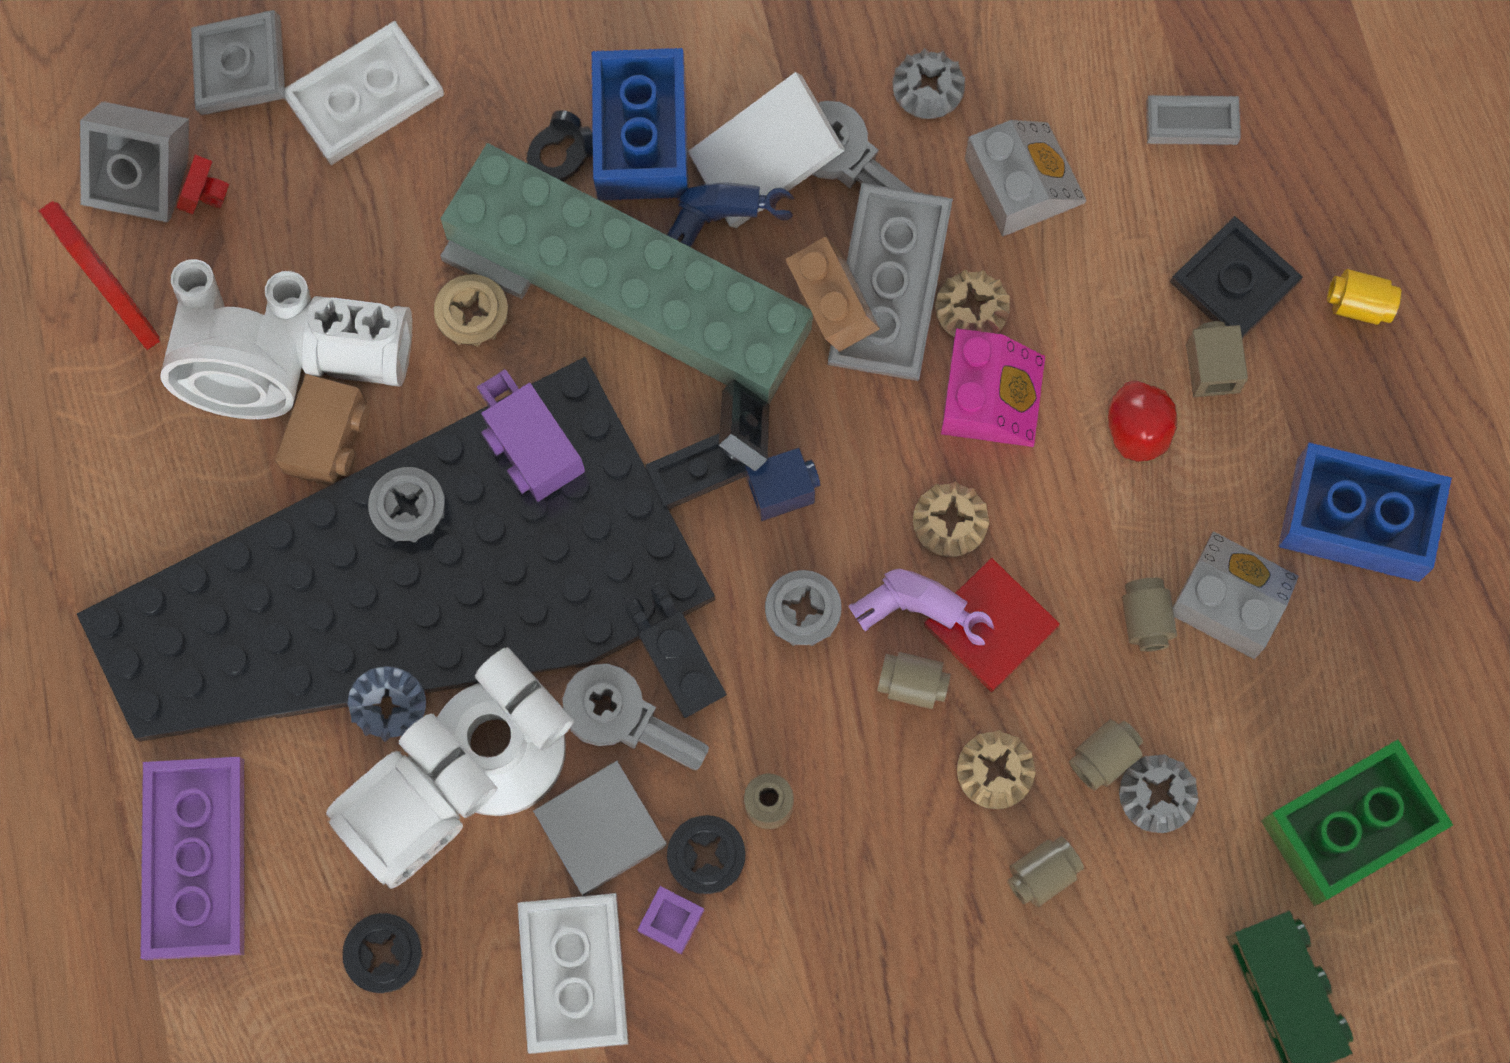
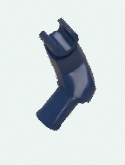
[667,182,795,247]

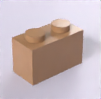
[785,236,880,352]
[275,374,369,486]

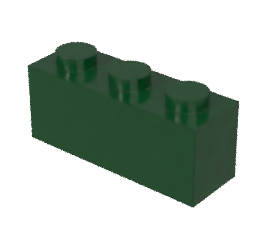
[1226,910,1353,1063]

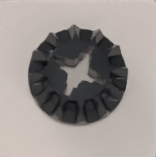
[667,815,745,895]
[342,913,423,994]

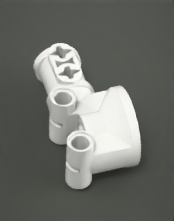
[160,259,412,419]
[326,648,574,889]

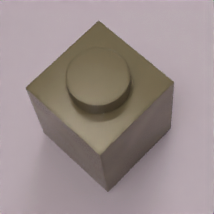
[1186,321,1248,397]

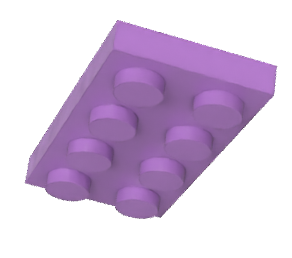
[141,757,244,960]

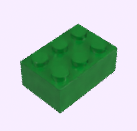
[1261,739,1454,906]

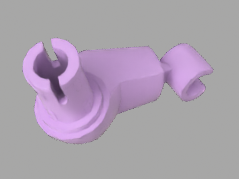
[848,568,994,645]

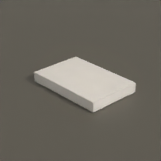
[285,21,445,165]
[688,72,845,228]
[518,893,629,1054]

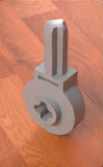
[812,100,914,192]
[562,664,709,770]

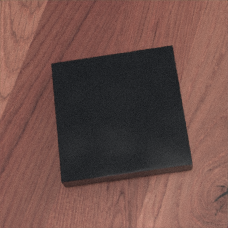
[1170,216,1303,339]

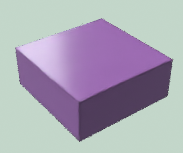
[637,886,705,954]

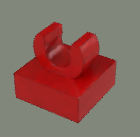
[176,154,229,215]

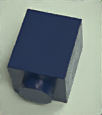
[745,448,821,521]

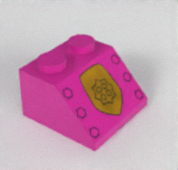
[941,328,1045,447]

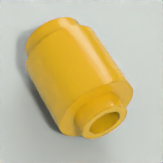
[1327,269,1401,325]

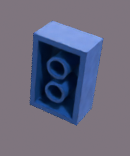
[592,48,688,200]
[1278,443,1452,582]

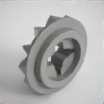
[893,48,965,119]
[368,467,445,543]
[765,570,842,646]
[1119,754,1199,833]

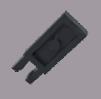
[623,578,727,718]

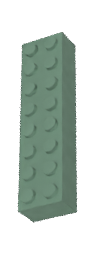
[440,143,813,404]

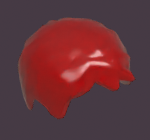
[1107,380,1177,462]

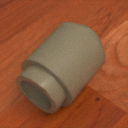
[1122,578,1177,652]
[877,652,951,709]
[1069,719,1143,791]
[744,774,794,829]
[1007,836,1084,907]

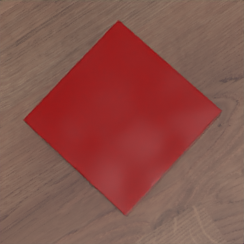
[924,558,1060,693]

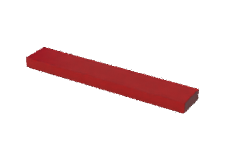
[38,200,160,350]

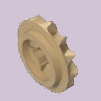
[936,269,1010,337]
[434,274,508,347]
[913,481,989,557]
[957,730,1036,809]

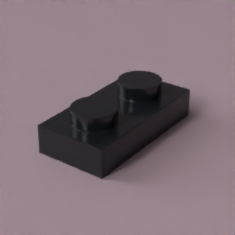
[719,379,770,471]
[645,433,746,510]

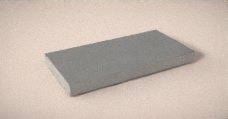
[828,183,953,381]

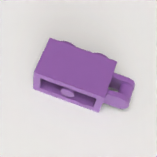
[477,369,585,502]

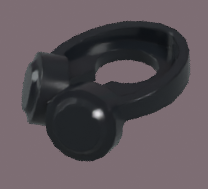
[527,110,593,181]

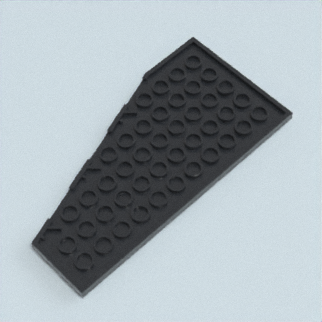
[77,357,716,742]

